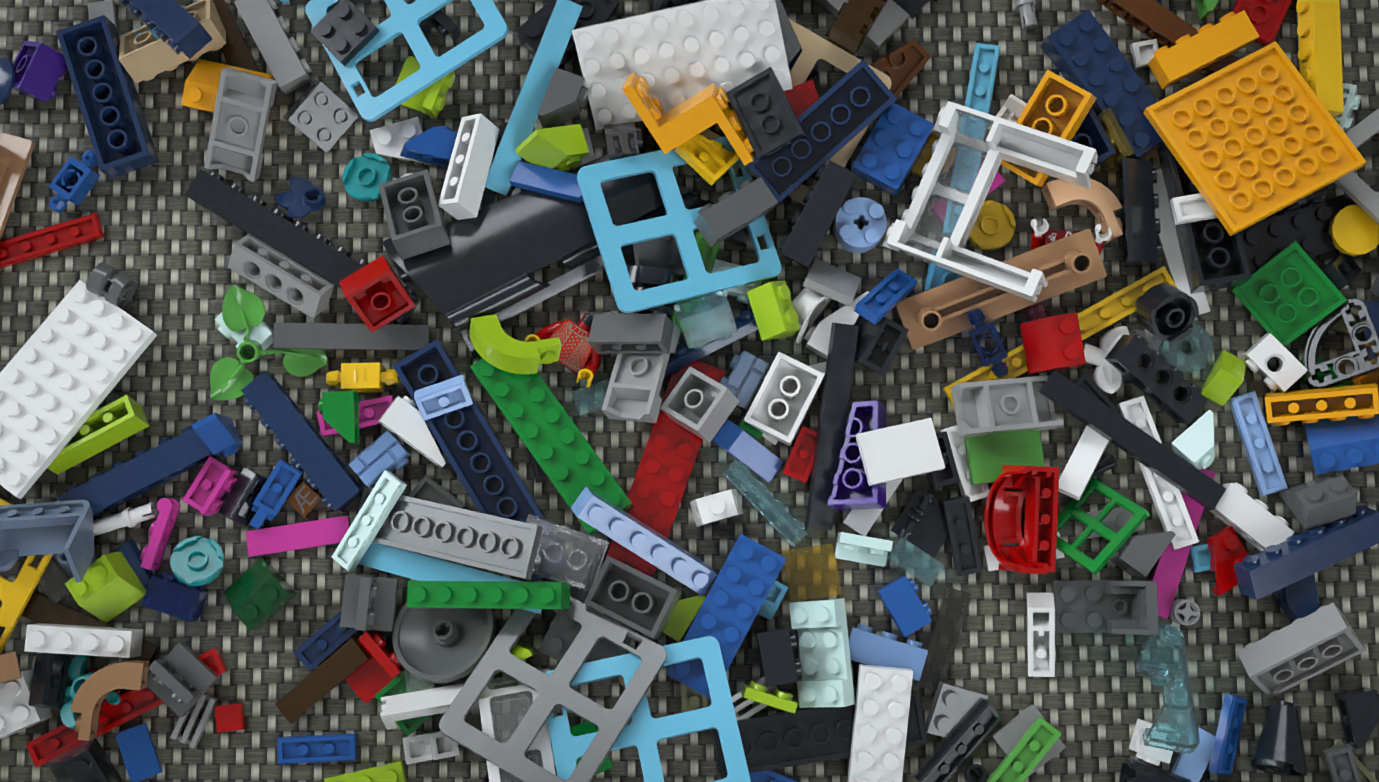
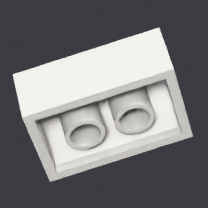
[744,352,825,446]

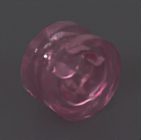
[1025,301,1047,321]

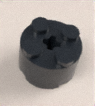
[1135,282,1199,342]

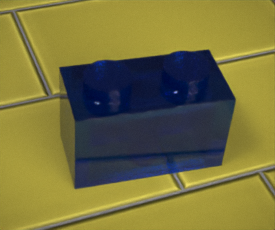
[141,572,209,622]

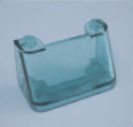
[1136,622,1200,754]

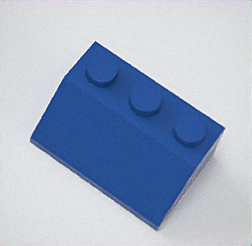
[1304,414,1379,475]

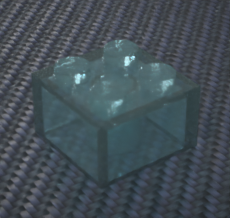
[674,291,738,349]

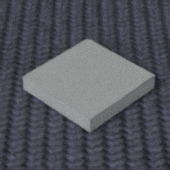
[803,258,861,306]
[991,704,1066,776]

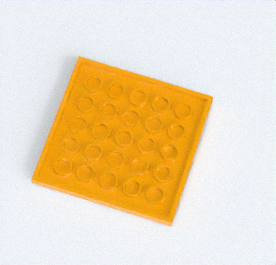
[1144,41,1366,236]

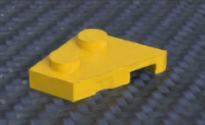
[674,134,740,186]

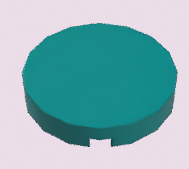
[342,153,393,203]
[170,536,224,586]

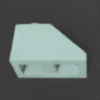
[1171,410,1215,470]

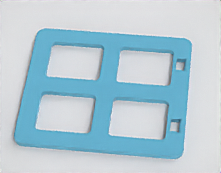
[305,0,509,122]
[577,136,781,313]
[545,636,751,782]

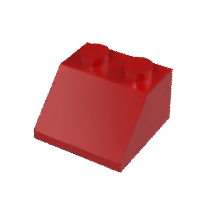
[339,255,415,333]
[1019,312,1086,374]

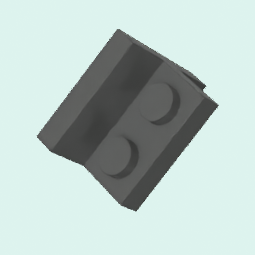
[340,574,399,632]
[147,642,220,718]

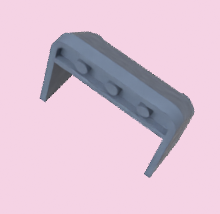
[0,500,94,583]

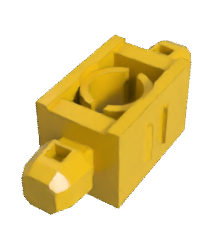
[326,362,400,393]

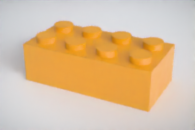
[1000,70,1097,188]

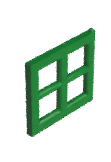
[1056,477,1150,576]

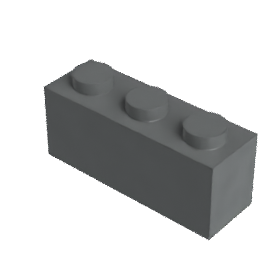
[694,177,778,248]
[588,312,674,354]

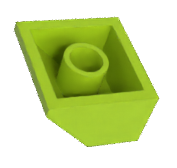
[515,124,590,172]
[747,280,800,341]
[65,551,148,623]

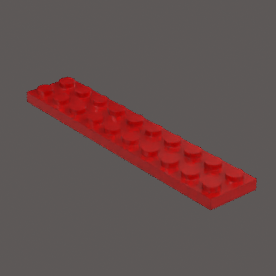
[606,361,727,578]

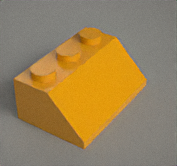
[181,59,273,113]

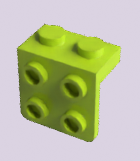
[396,56,455,118]

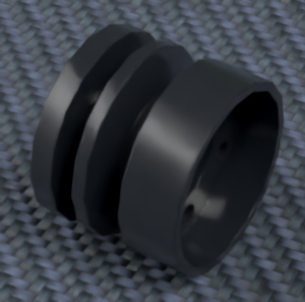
[619,266,677,318]

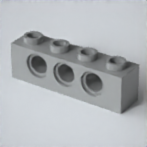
[228,234,334,319]

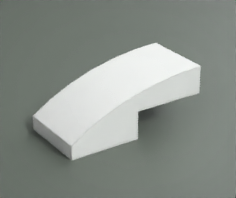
[402,731,460,765]

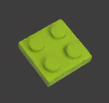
[741,681,798,714]

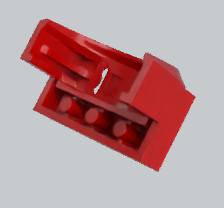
[984,465,1059,574]

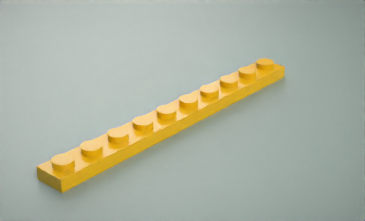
[943,266,1177,410]

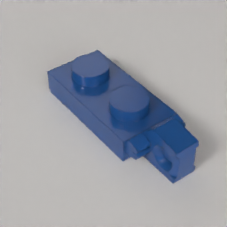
[249,459,303,529]

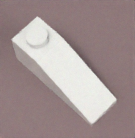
[804,291,869,360]
[378,396,446,468]
[1027,593,1055,677]

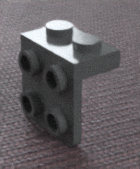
[633,236,686,275]

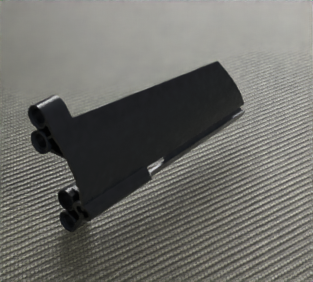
[382,154,714,359]

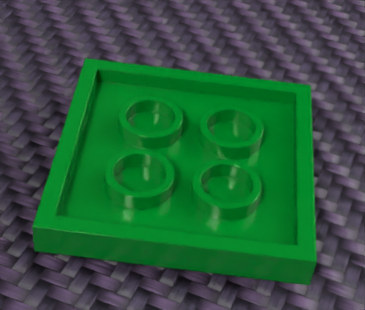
[1231,240,1347,347]

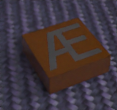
[286,481,322,518]

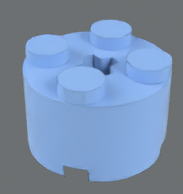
[833,197,887,253]

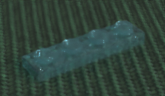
[722,459,808,547]

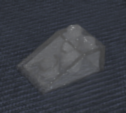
[526,514,609,591]

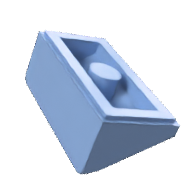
[414,375,473,421]

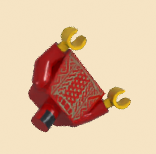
[524,313,601,388]

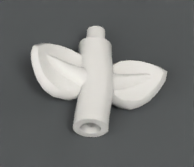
[1083,326,1141,394]

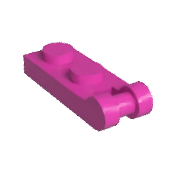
[140,498,180,570]

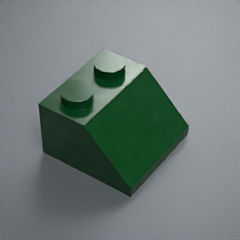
[224,556,297,631]

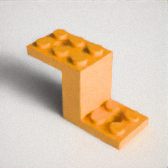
[622,71,755,165]

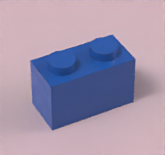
[876,575,932,637]

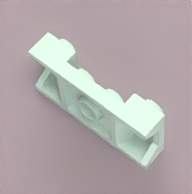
[789,598,855,708]

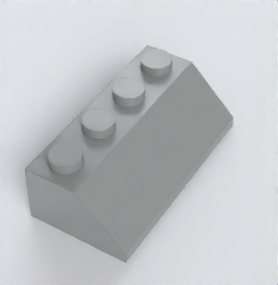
[1237,603,1366,698]

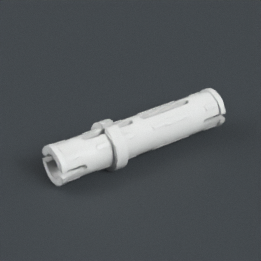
[93,502,158,536]

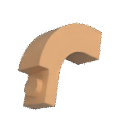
[1041,179,1123,243]

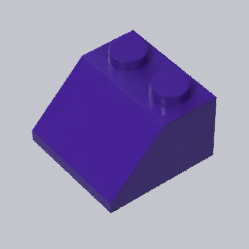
[12,41,68,102]

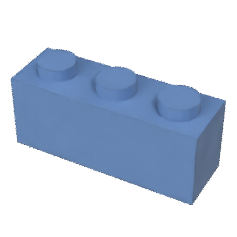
[848,623,928,681]

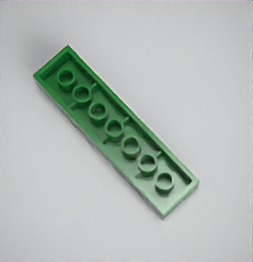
[470,358,634,536]

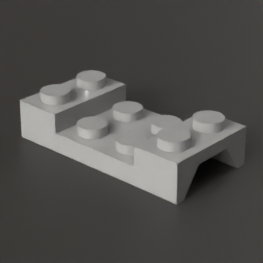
[204,67,278,182]
[602,321,681,423]
[951,375,1064,438]

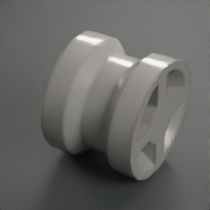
[1169,599,1200,625]

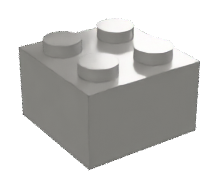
[660,367,739,443]

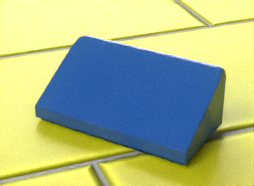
[115,723,163,782]

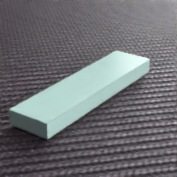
[332,470,407,572]

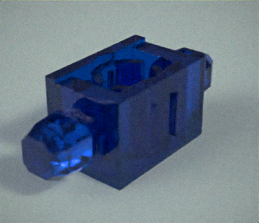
[968,308,1008,378]

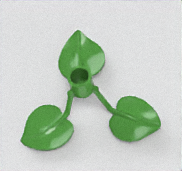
[210,285,328,400]

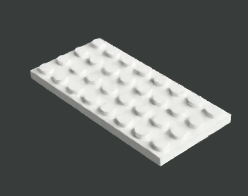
[572,0,793,130]
[0,280,157,499]

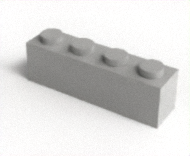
[234,0,312,95]

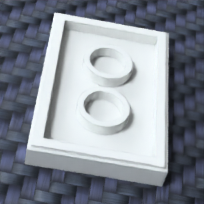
[856,418,945,486]

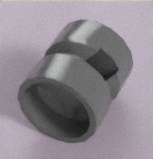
[86,262,137,308]

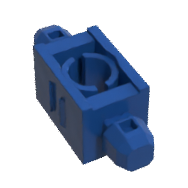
[48,149,100,213]

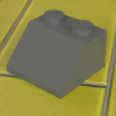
[537,67,589,128]
[1279,475,1358,531]
[1109,531,1176,577]

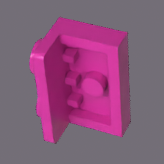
[183,456,238,516]

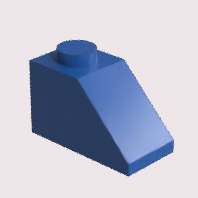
[400,126,458,168]
[192,413,243,457]

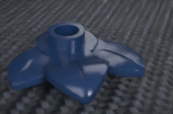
[274,177,326,218]

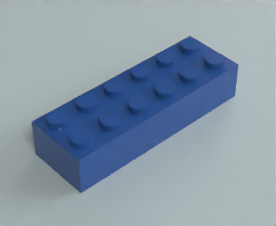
[665,533,787,699]

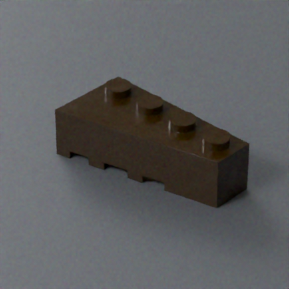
[825,0,888,56]

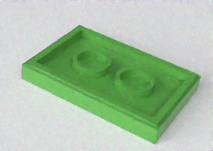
[964,430,1044,485]

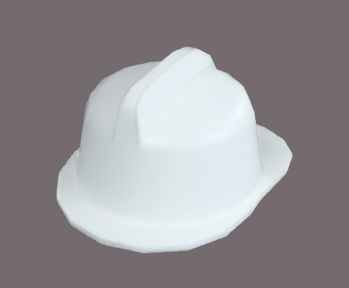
[792,288,831,344]

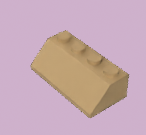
[119,0,226,83]

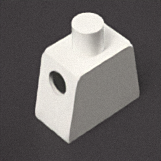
[690,489,743,527]

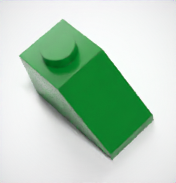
[318,391,360,444]

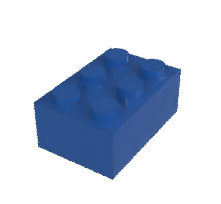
[852,103,935,197]

